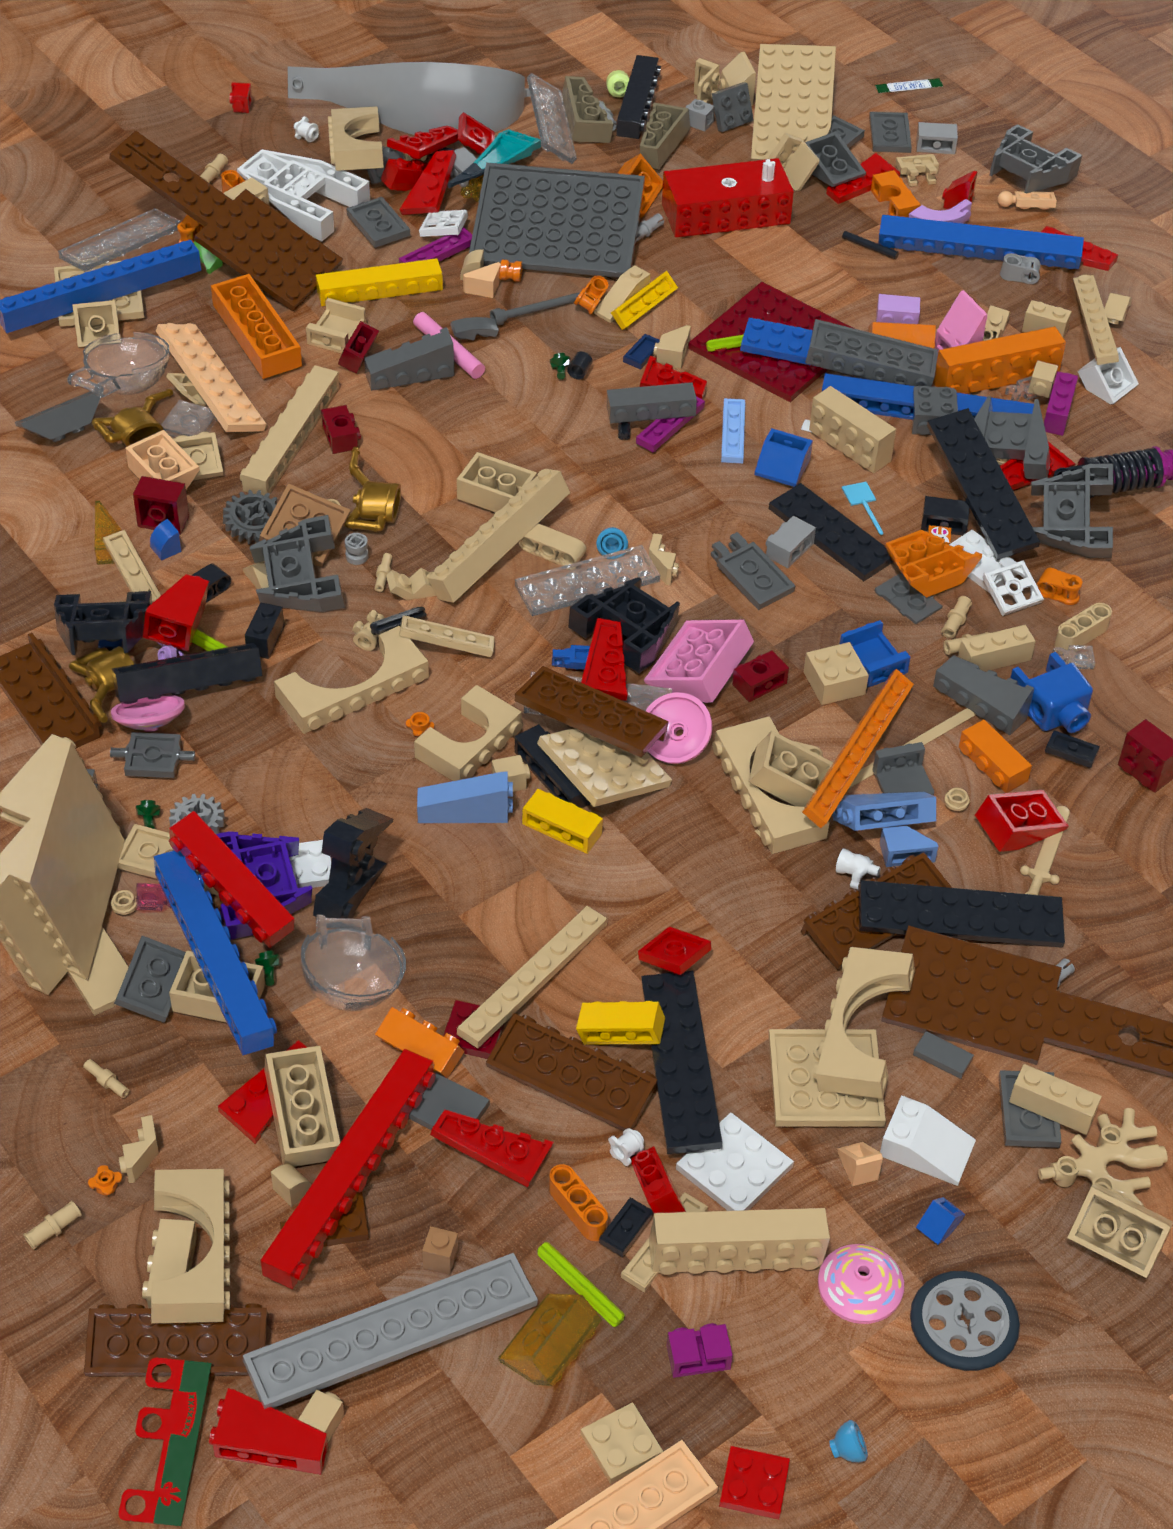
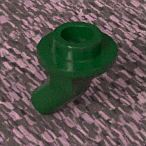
[550,353,570,380]
[135,800,161,829]
[255,950,281,986]

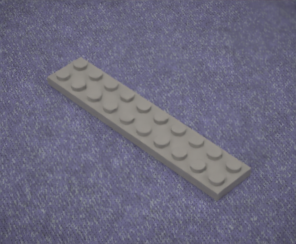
[243,1253,538,1409]

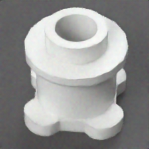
[294,116,319,142]
[608,1128,644,1166]

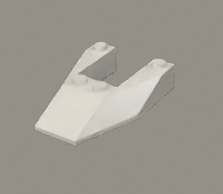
[237,149,370,241]

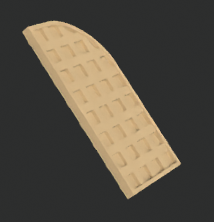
[751,44,836,161]

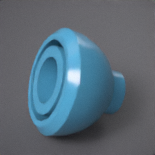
[596,527,628,558]
[829,1420,868,1462]

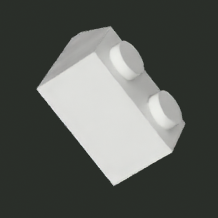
[1077,347,1139,404]

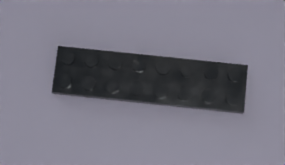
[927,408,1040,560]
[858,880,1065,948]
[641,970,722,1154]

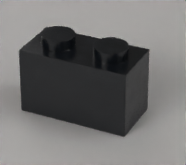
[921,496,970,536]
[245,602,284,659]

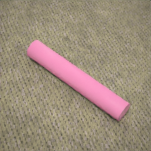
[413,312,485,379]

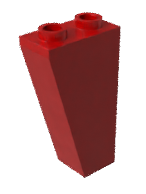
[209,1388,328,1475]

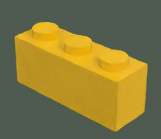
[522,789,603,854]
[576,1001,665,1045]

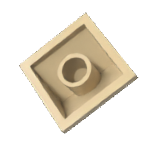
[72,300,121,347]

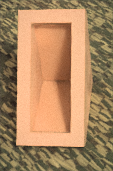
[463,262,501,298]
[837,1142,883,1186]

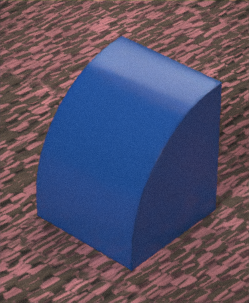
[150,519,182,561]
[916,1197,965,1245]

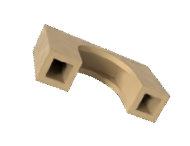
[414,685,522,781]

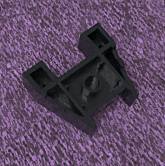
[568,577,680,674]
[54,591,152,655]
[313,808,394,927]

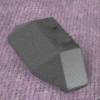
[15,390,102,442]

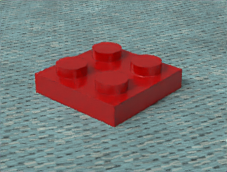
[458,112,495,155]
[638,926,712,975]
[719,1446,790,1520]

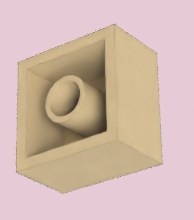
[804,642,869,705]

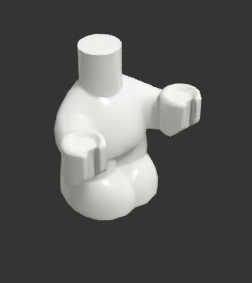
[836,848,881,890]

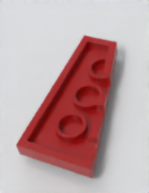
[399,150,456,215]
[581,618,628,701]
[430,1109,554,1188]

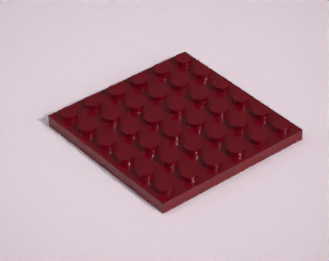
[688,282,855,403]

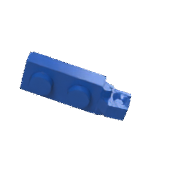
[552,645,590,669]

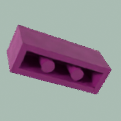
[1044,371,1078,436]

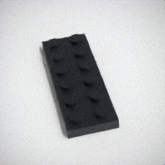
[768,483,894,582]

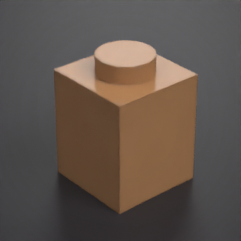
[422,1226,458,1275]

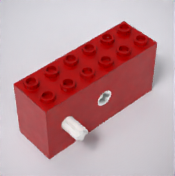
[662,158,794,238]

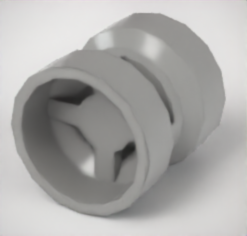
[345,533,368,565]

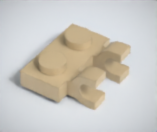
[895,154,939,186]

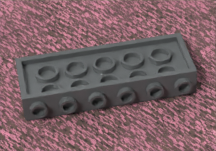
[805,319,938,387]

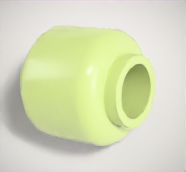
[606,70,630,98]

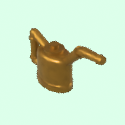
[92,389,173,447]
[344,447,401,532]
[69,647,134,723]

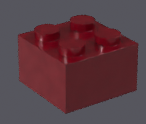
[133,476,189,535]
[1118,719,1173,793]

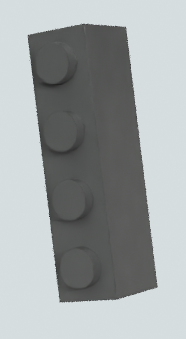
[606,383,697,423]

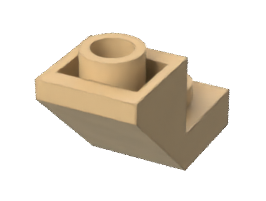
[1104,293,1132,324]
[983,305,1011,341]
[648,533,679,585]
[386,568,437,600]
[119,1115,159,1183]

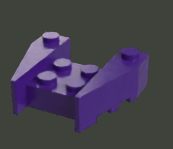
[216,831,312,940]

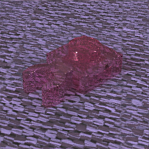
[136,883,171,911]

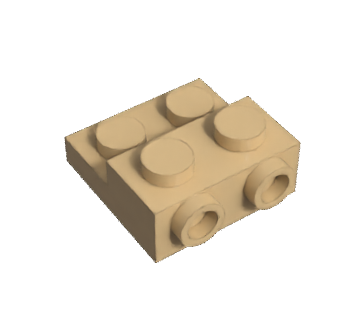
[173,432,223,480]

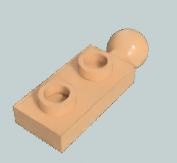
[998,191,1057,210]

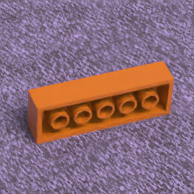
[211,274,302,379]
[933,326,1066,394]

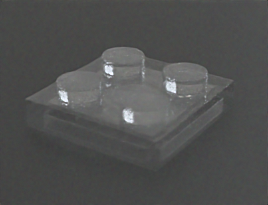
[161,400,217,437]

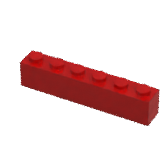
[169,811,295,948]

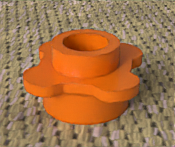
[406,712,434,736]
[88,1165,122,1195]

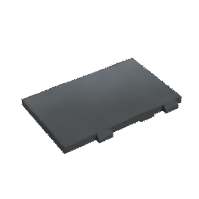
[874,573,943,624]

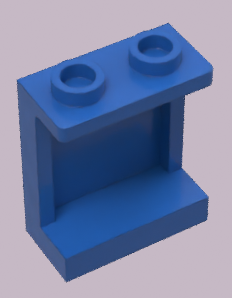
[840,620,911,688]

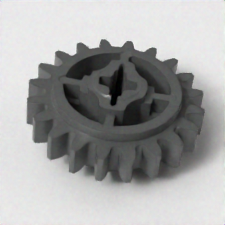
[223,490,277,544]

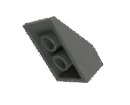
[805,132,866,187]

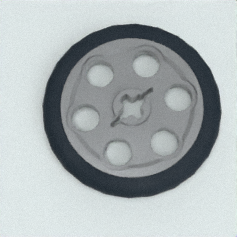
[910,1271,1020,1371]

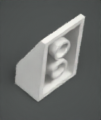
[880,1095,976,1186]

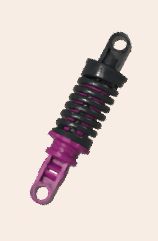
[1053,446,1173,499]

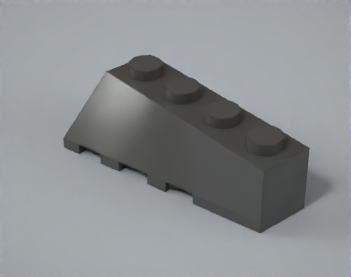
[933,655,1034,735]

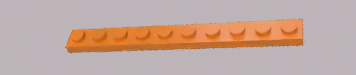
[802,669,914,829]

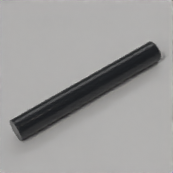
[842,231,899,259]

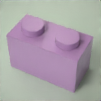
[876,294,920,324]

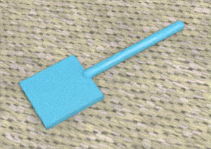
[842,482,883,535]

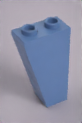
[417,772,513,823]
[832,792,936,831]

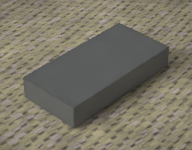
[913,1031,974,1079]

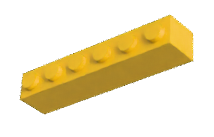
[316,258,443,306]

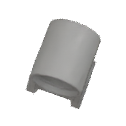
[1000,253,1041,284]

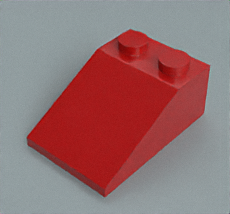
[975,790,1069,852]

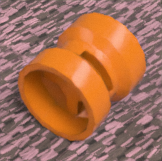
[499,259,523,282]

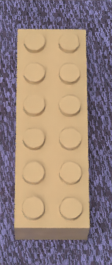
[649,1208,830,1275]

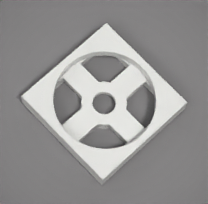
[419,210,468,237]
[982,560,1044,616]

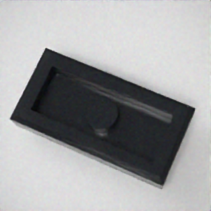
[1045,730,1100,768]
[599,1197,654,1257]

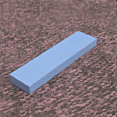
[721,398,745,464]

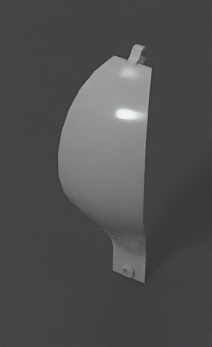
[288,62,533,135]

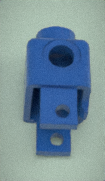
[1010,652,1093,733]

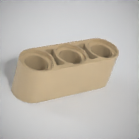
[518,524,587,568]
[1054,603,1112,654]

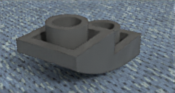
[450,317,499,340]

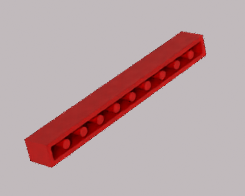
[260,1049,436,1290]

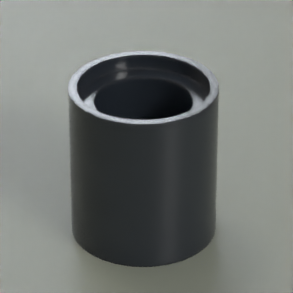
[567,351,593,380]

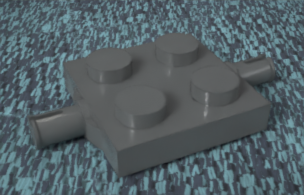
[110,732,195,778]

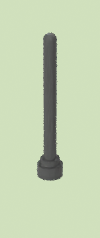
[490,292,580,326]

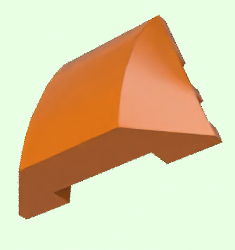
[885,530,982,597]

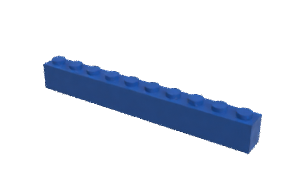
[878,215,1084,269]
[0,239,201,334]
[822,373,1034,420]
[153,850,277,1055]

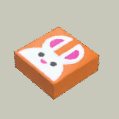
[928,525,951,545]

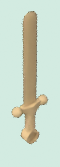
[1020,806,1070,895]

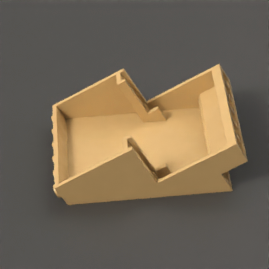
[0,734,125,995]

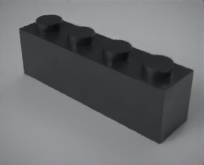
[515,724,591,808]

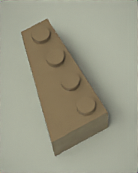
[562,76,614,143]
[640,103,690,169]

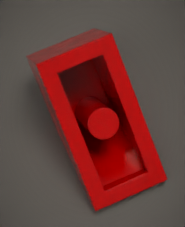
[942,171,978,209]

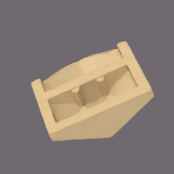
[166,373,207,407]

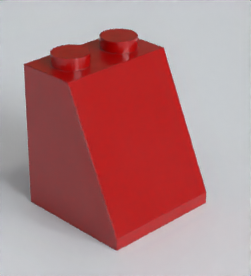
[143,574,209,652]

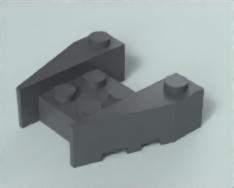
[989,124,1082,194]
[974,396,1050,479]
[1031,464,1113,558]
[250,515,345,612]

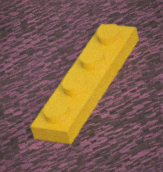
[610,271,678,330]

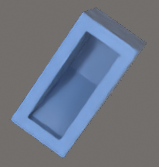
[880,826,938,867]

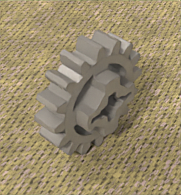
[169,794,225,834]

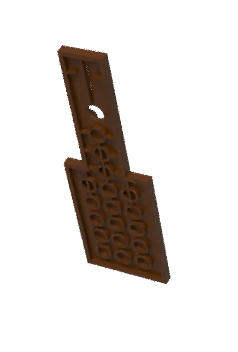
[109,131,343,311]
[881,926,1173,1077]

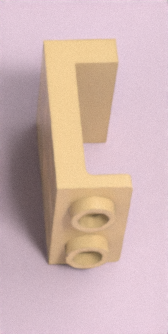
[306,298,366,353]

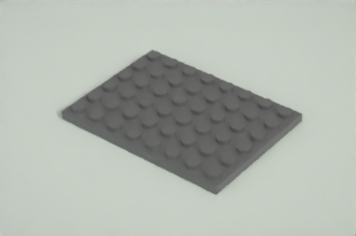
[469,162,645,277]

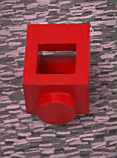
[229,82,252,113]

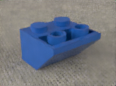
[754,428,813,487]

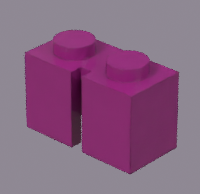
[666,1323,733,1378]

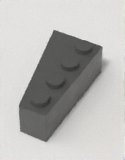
[364,327,454,391]

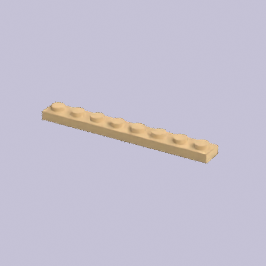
[1073,275,1119,365]
[457,906,607,1048]

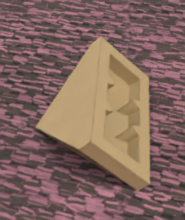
[243,561,269,589]

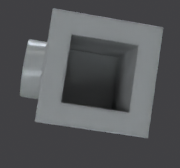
[685,99,715,132]

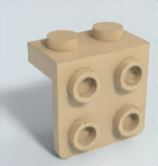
[694,58,720,104]
[768,133,819,191]

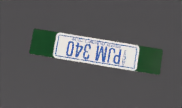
[875,78,943,93]

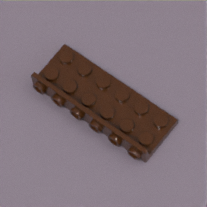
[0,633,101,749]
[514,666,669,758]
[800,852,952,970]
[486,1013,658,1131]
[84,1303,269,1376]

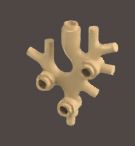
[1038,1108,1168,1207]

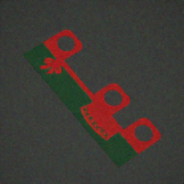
[118,1357,212,1526]

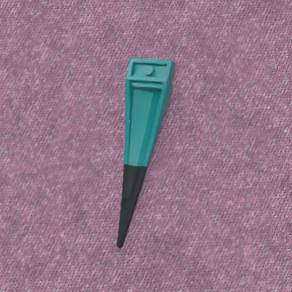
[448,129,542,188]

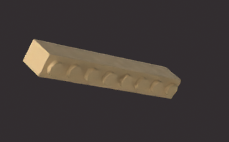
[240,365,339,496]
[428,469,570,603]

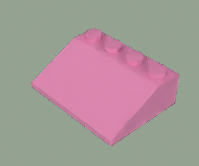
[644,620,754,703]

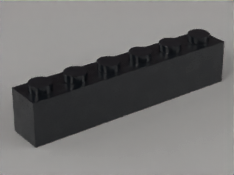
[616,55,661,139]
[112,643,263,704]

